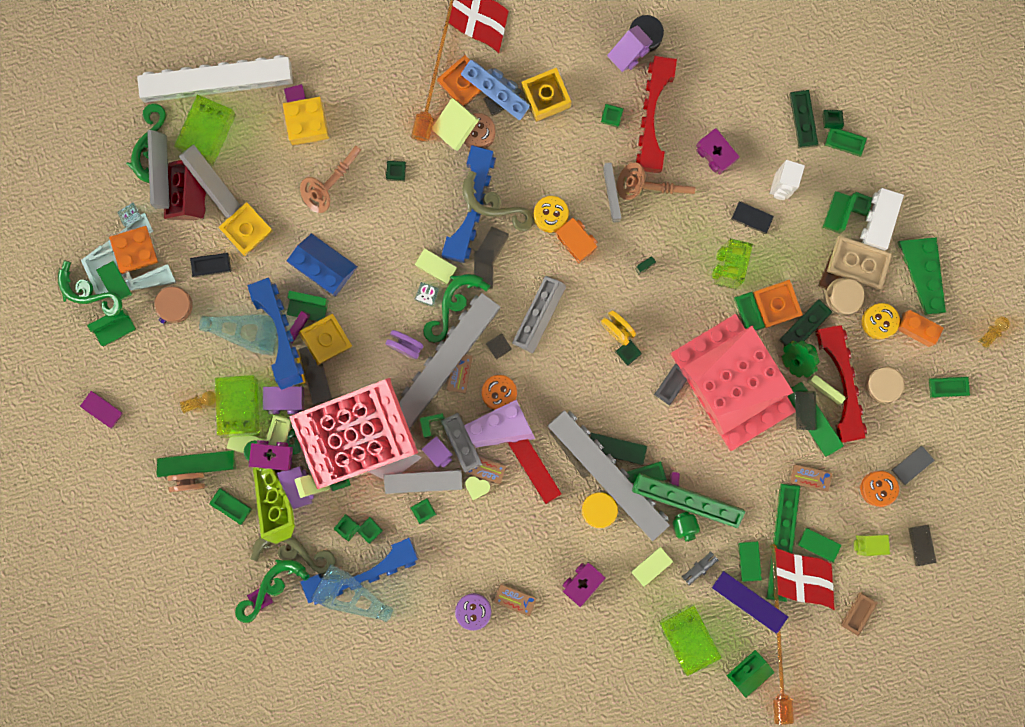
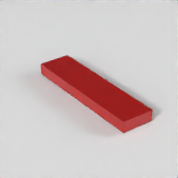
[507,439,562,504]

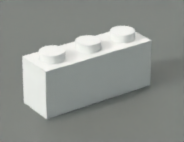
[769,160,805,200]
[860,188,904,251]

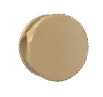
[826,278,864,314]
[866,367,904,403]

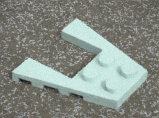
[81,213,176,294]

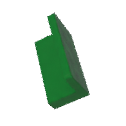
[822,191,857,234]
[287,291,329,322]
[87,308,136,347]
[420,413,445,439]
[726,650,774,698]

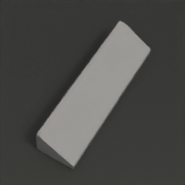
[148,130,169,209]
[179,144,241,217]
[512,276,566,353]
[384,470,462,494]

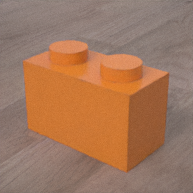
[555,218,598,264]
[898,310,944,347]

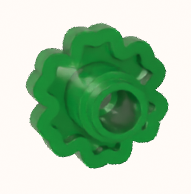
[781,340,820,378]

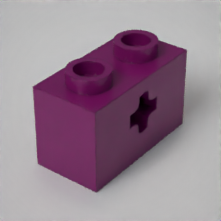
[696,128,740,175]
[249,440,293,471]
[562,562,606,607]

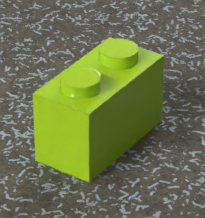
[854,534,890,556]

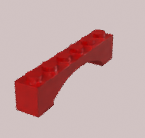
[636,56,677,174]
[815,325,867,443]

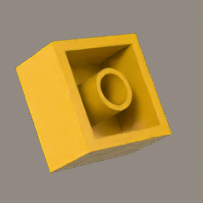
[521,67,571,122]
[282,97,329,146]

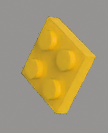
[218,202,273,256]
[299,314,352,365]

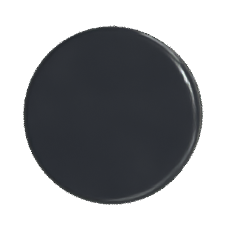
[629,15,664,53]

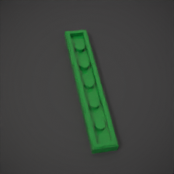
[632,473,746,529]
[766,484,800,602]

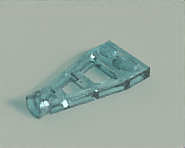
[199,315,277,356]
[311,564,393,622]

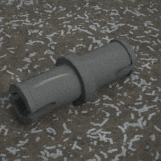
[682,551,719,586]

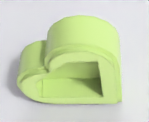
[465,476,490,500]

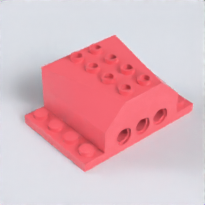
[670,314,796,451]
[289,378,418,489]

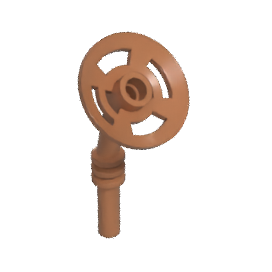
[300,145,361,213]
[617,162,695,200]

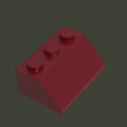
[164,160,207,221]

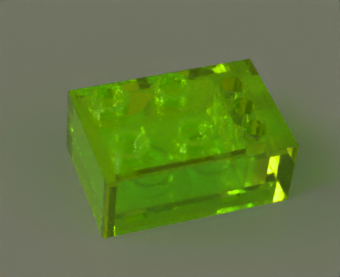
[174,95,236,166]
[712,238,753,290]
[215,375,260,438]
[657,604,722,676]

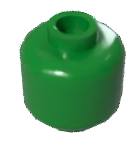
[672,512,700,542]

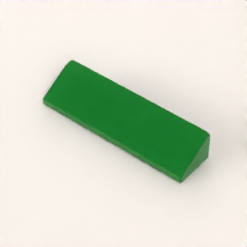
[787,382,844,457]
[156,450,236,477]

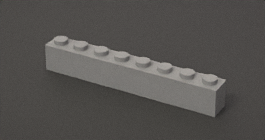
[399,293,500,430]
[547,410,670,541]

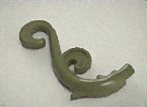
[462,171,533,231]
[250,536,335,574]

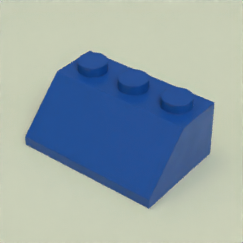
[286,233,358,297]

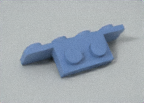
[461,60,531,120]

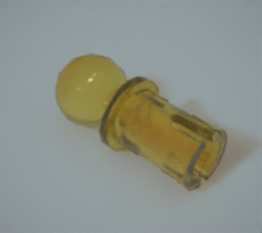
[979,316,1010,349]
[179,391,217,414]

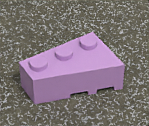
[464,400,535,447]

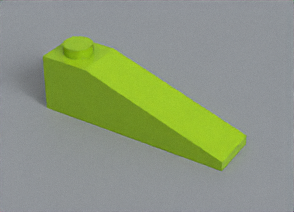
[253,467,295,544]

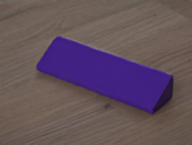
[712,571,789,634]

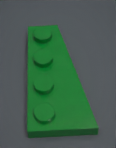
[897,237,946,315]

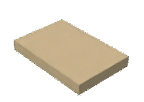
[827,235,892,290]

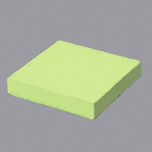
[431,98,479,151]

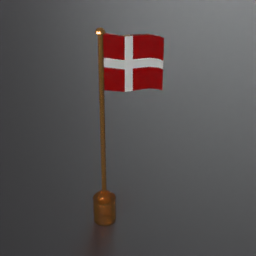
[411,0,509,142]
[770,544,835,725]

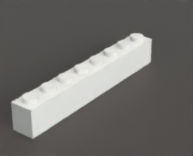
[137,55,293,103]

